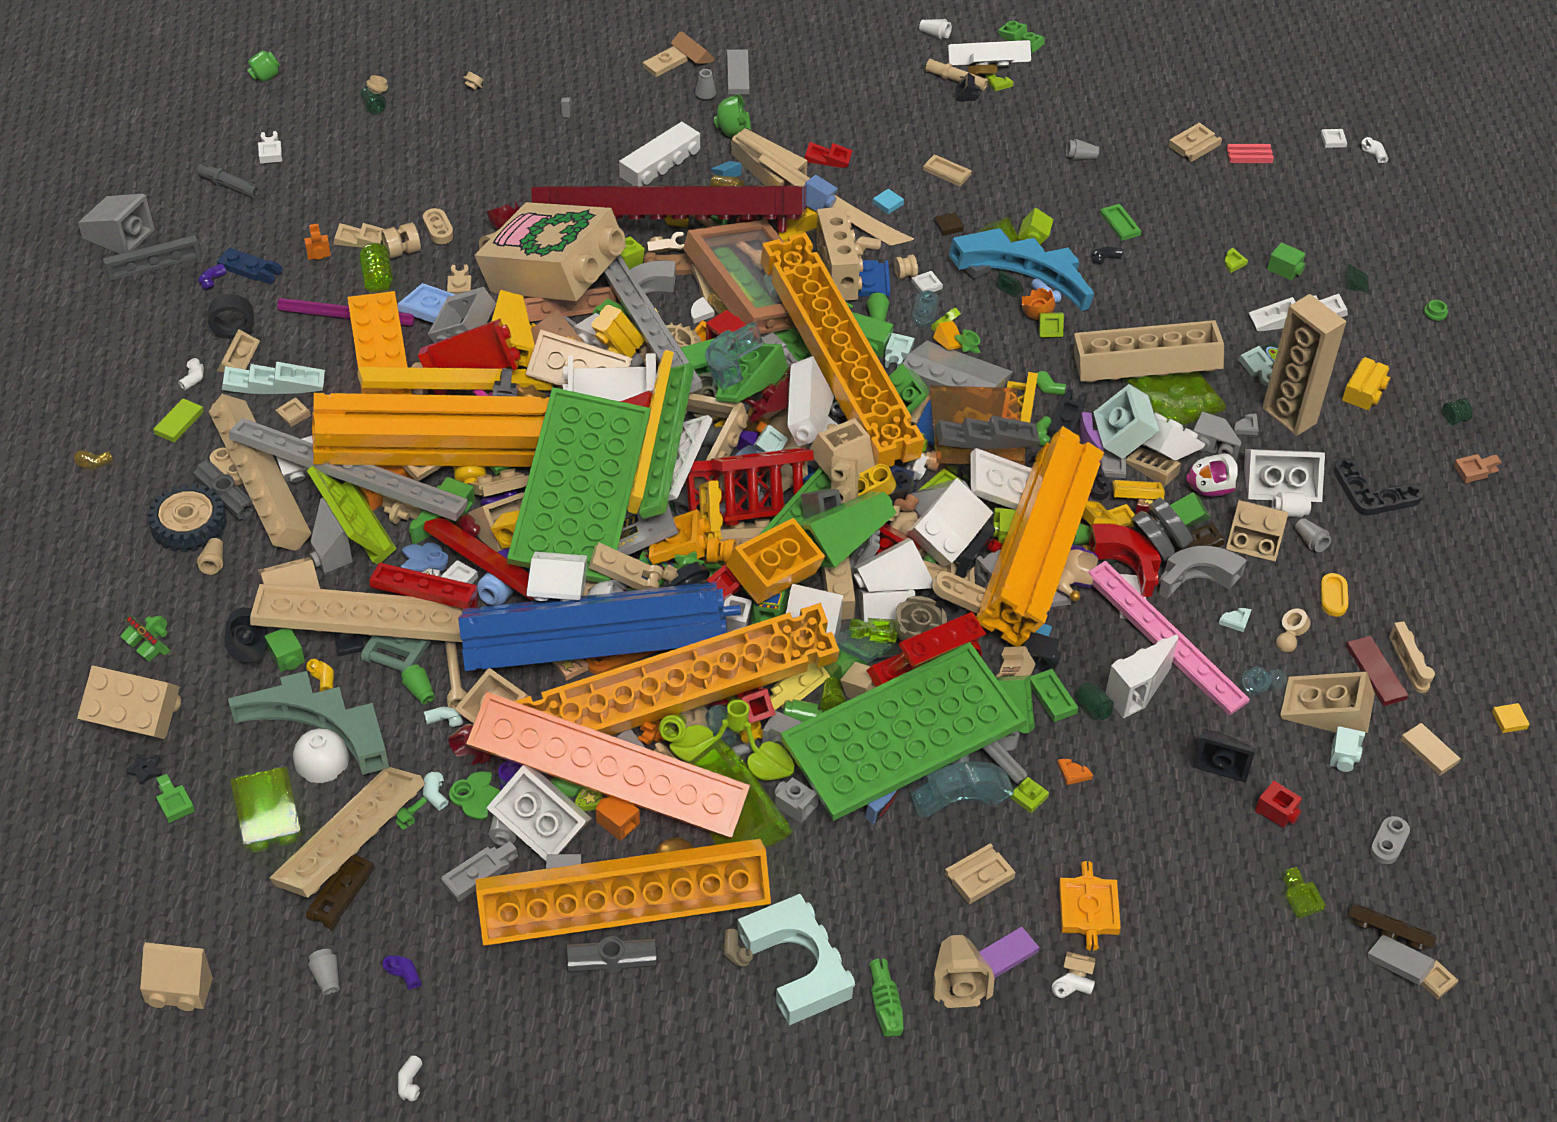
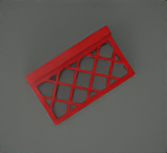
[686,460,784,518]

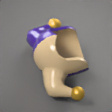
[1057,544,1098,602]

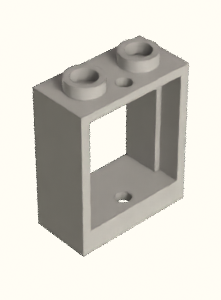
[428,287,496,343]

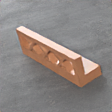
[524,286,616,322]

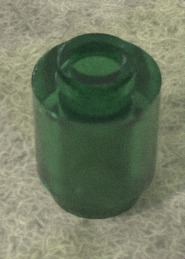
[1075,682,1114,720]

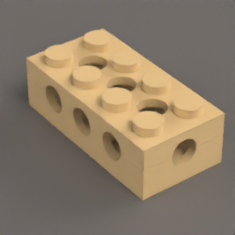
[816,207,863,300]

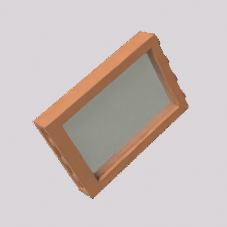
[683,219,796,334]

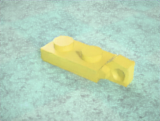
[770,662,830,711]

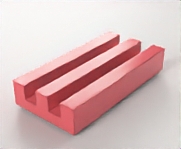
[1227,144,1274,163]

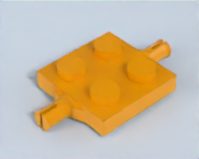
[1059,861,1121,951]

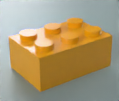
[726,518,825,604]

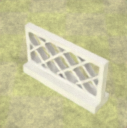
[639,415,713,507]

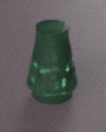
[360,88,386,114]

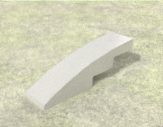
[1249,294,1348,331]

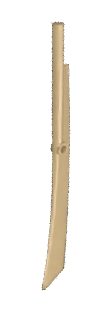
[736,132,914,246]

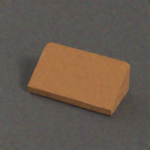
[671,31,715,64]

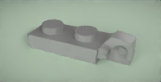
[441,841,518,902]

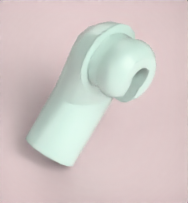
[424,707,463,727]
[423,772,449,811]

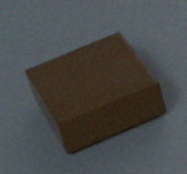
[934,212,964,236]

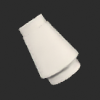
[919,19,952,39]

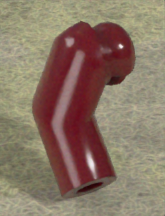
[454,514,481,537]

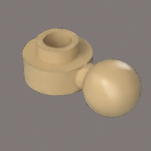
[1276,609,1311,652]

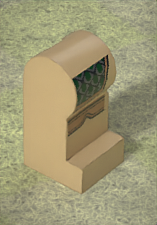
[996,646,1035,677]

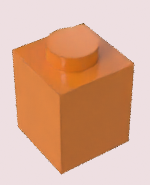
[596,796,640,841]

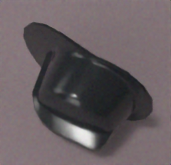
[224,607,268,663]

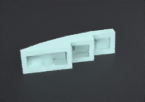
[222,362,325,394]

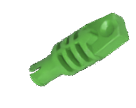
[869,958,903,1036]

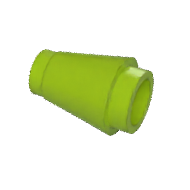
[659,714,687,742]

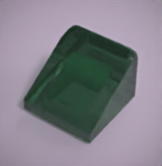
[1345,264,1369,292]
[997,271,1024,298]

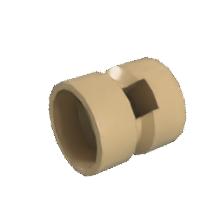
[381,222,421,259]

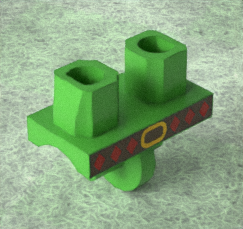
[120,615,171,662]

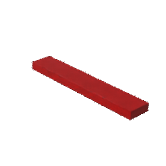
[423,517,535,601]

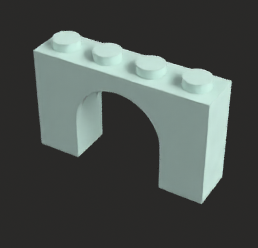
[738,894,855,1025]

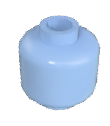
[477,572,515,605]

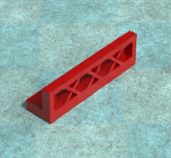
[369,562,478,609]

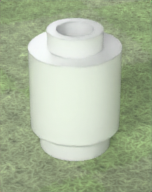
[1272,492,1311,518]

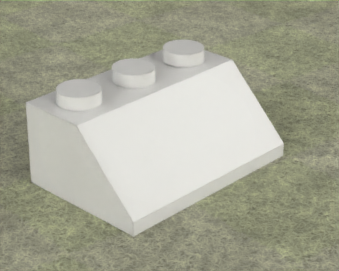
[1244,449,1325,502]
[487,765,592,861]

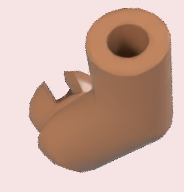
[894,494,919,512]

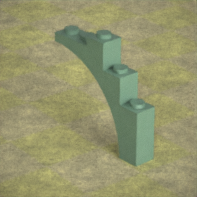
[228,671,389,775]

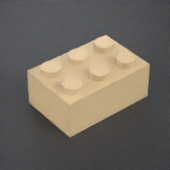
[77,666,180,739]

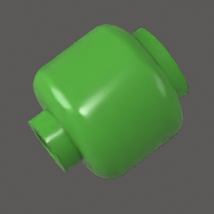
[247,50,280,82]

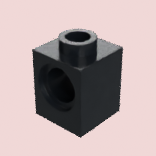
[1023,631,1062,672]

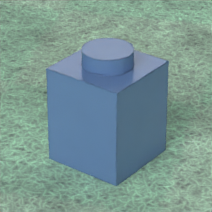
[804,175,838,212]

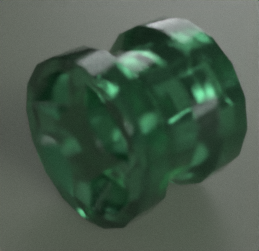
[1442,398,1472,426]

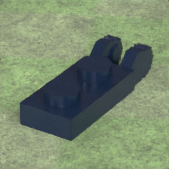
[216,247,283,284]

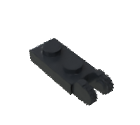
[1048,388,1088,437]
[955,523,996,579]

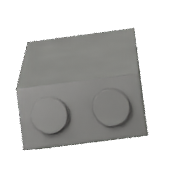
[78,194,155,254]

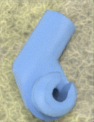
[1031,279,1061,303]

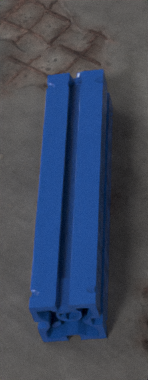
[458,582,741,671]

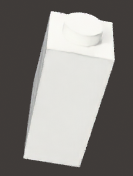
[853,538,933,592]

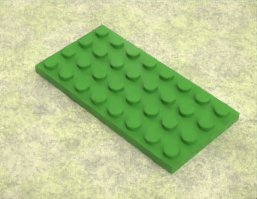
[507,387,651,583]
[780,642,1026,821]

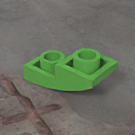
[998,21,1045,53]

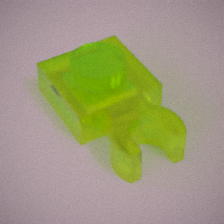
[849,618,897,643]

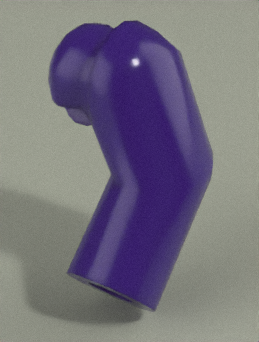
[198,263,227,290]

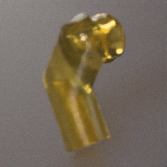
[74,450,113,470]

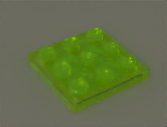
[1127,371,1227,425]

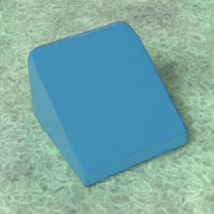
[711,161,742,182]

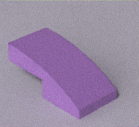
[1078,412,1104,463]

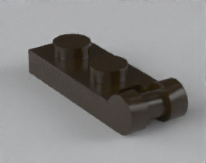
[306,854,374,930]

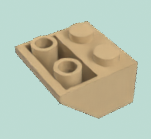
[810,418,875,479]
[1226,500,1288,562]

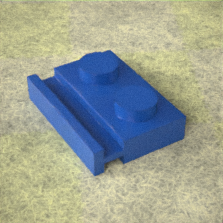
[858,260,890,297]

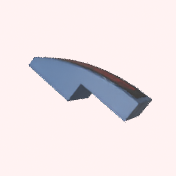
[865,788,900,825]

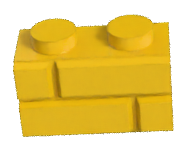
[591,305,645,358]
[1342,357,1391,411]

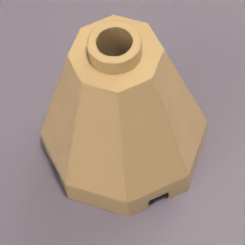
[933,935,995,1008]

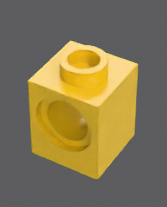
[490,510,520,549]

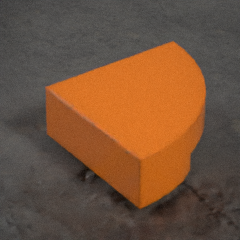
[1057,759,1093,785]

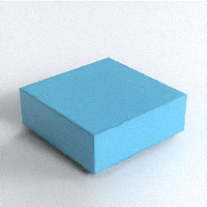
[873,189,904,214]

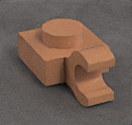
[1454,454,1501,483]

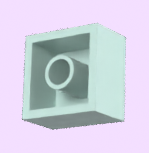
[1093,384,1159,459]

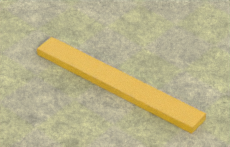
[627,350,674,514]
[357,367,553,390]

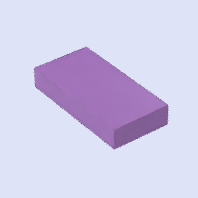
[979,927,1040,978]

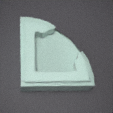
[1219,608,1251,632]

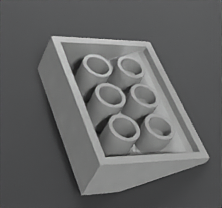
[903,341,1013,416]

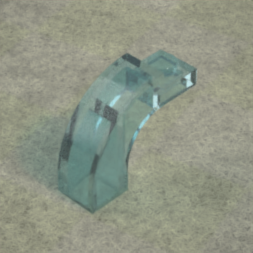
[705,322,764,390]
[911,762,1014,818]

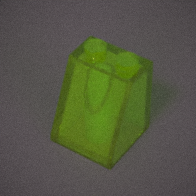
[230,766,302,852]

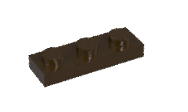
[1348,902,1436,950]

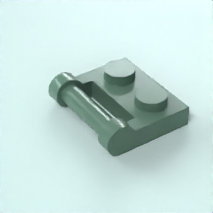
[361,635,431,674]

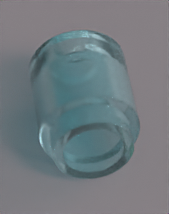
[705,705,738,747]

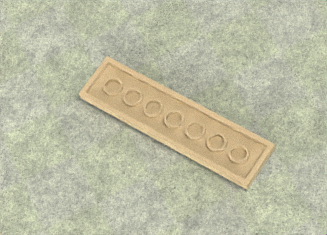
[250,584,464,642]

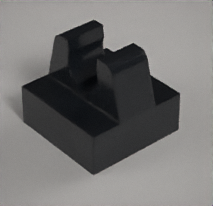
[955,73,980,102]

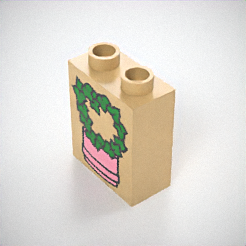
[474,202,626,301]

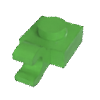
[156,774,195,823]

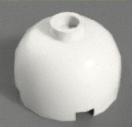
[293,728,349,783]

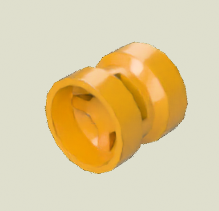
[707,537,737,564]

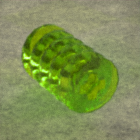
[359,243,393,292]

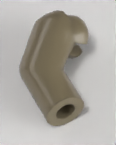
[723,929,753,967]

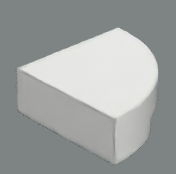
[691,297,714,324]

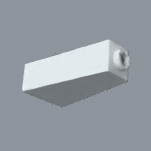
[787,356,834,447]

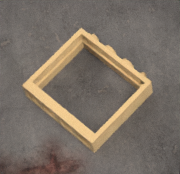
[676,393,749,489]

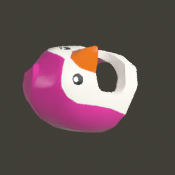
[1187,454,1237,497]

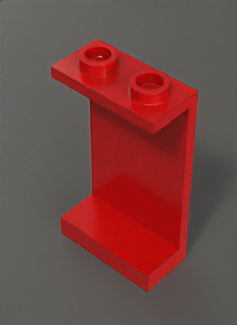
[418,318,521,395]

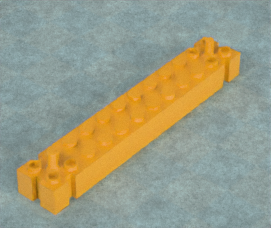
[760,232,924,467]
[514,603,839,736]

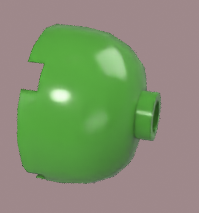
[714,94,751,138]

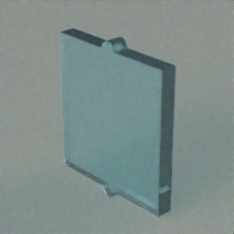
[835,627,891,663]

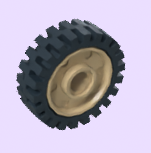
[147,483,226,552]

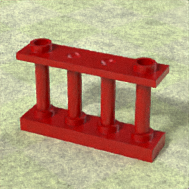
[711,447,814,525]
[866,611,986,687]

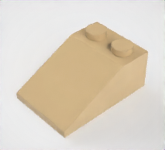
[1281,672,1375,733]

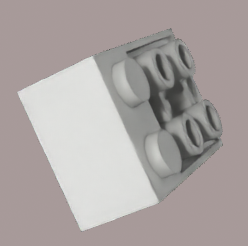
[1105,635,1179,718]

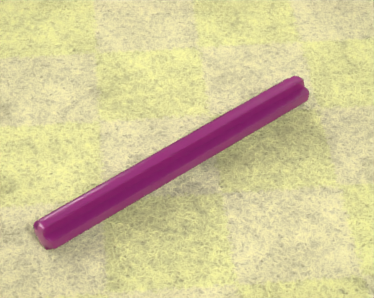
[277,298,415,326]

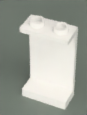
[563,353,656,401]

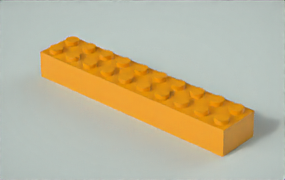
[475,839,771,946]

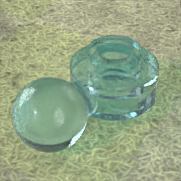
[1242,666,1287,695]

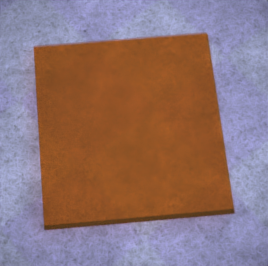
[930,385,1025,466]

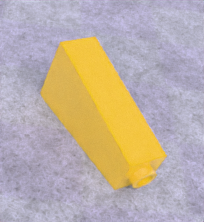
[491,290,535,367]

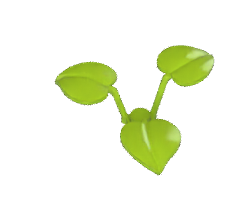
[670,696,794,780]

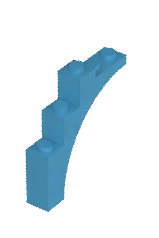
[949,228,1094,311]

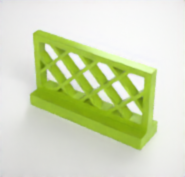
[307,466,397,564]

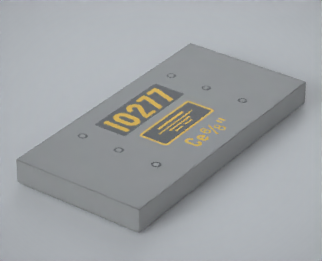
[617,501,678,555]

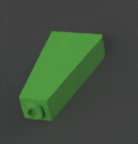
[798,492,897,568]

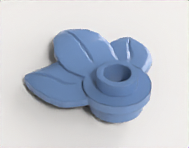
[401,543,449,572]

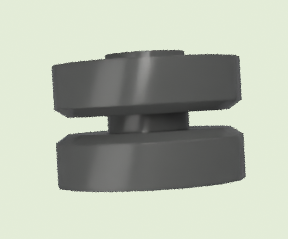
[1131,497,1193,563]

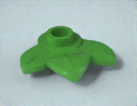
[449,772,500,820]

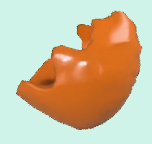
[1022,287,1056,321]

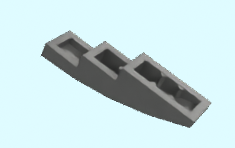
[935,415,1040,449]

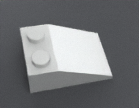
[907,478,993,567]

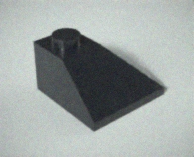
[1192,729,1256,783]

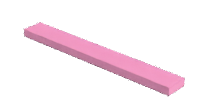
[1087,561,1250,715]

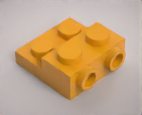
[649,509,710,565]

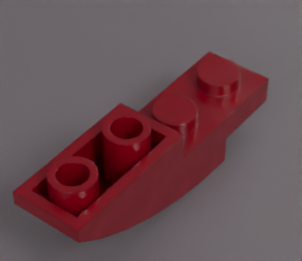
[749,358,806,422]

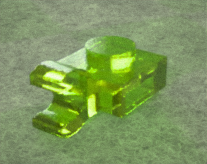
[1283,867,1326,918]

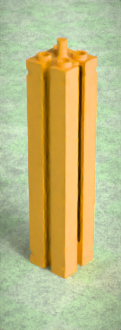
[312,393,550,467]
[976,426,1104,647]

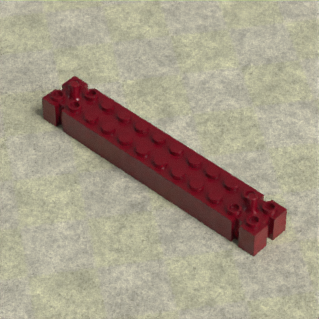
[531,186,807,232]

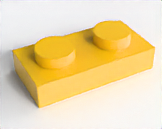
[1082,500,1118,527]

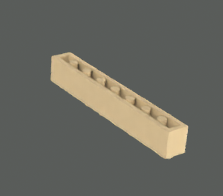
[209,394,311,551]

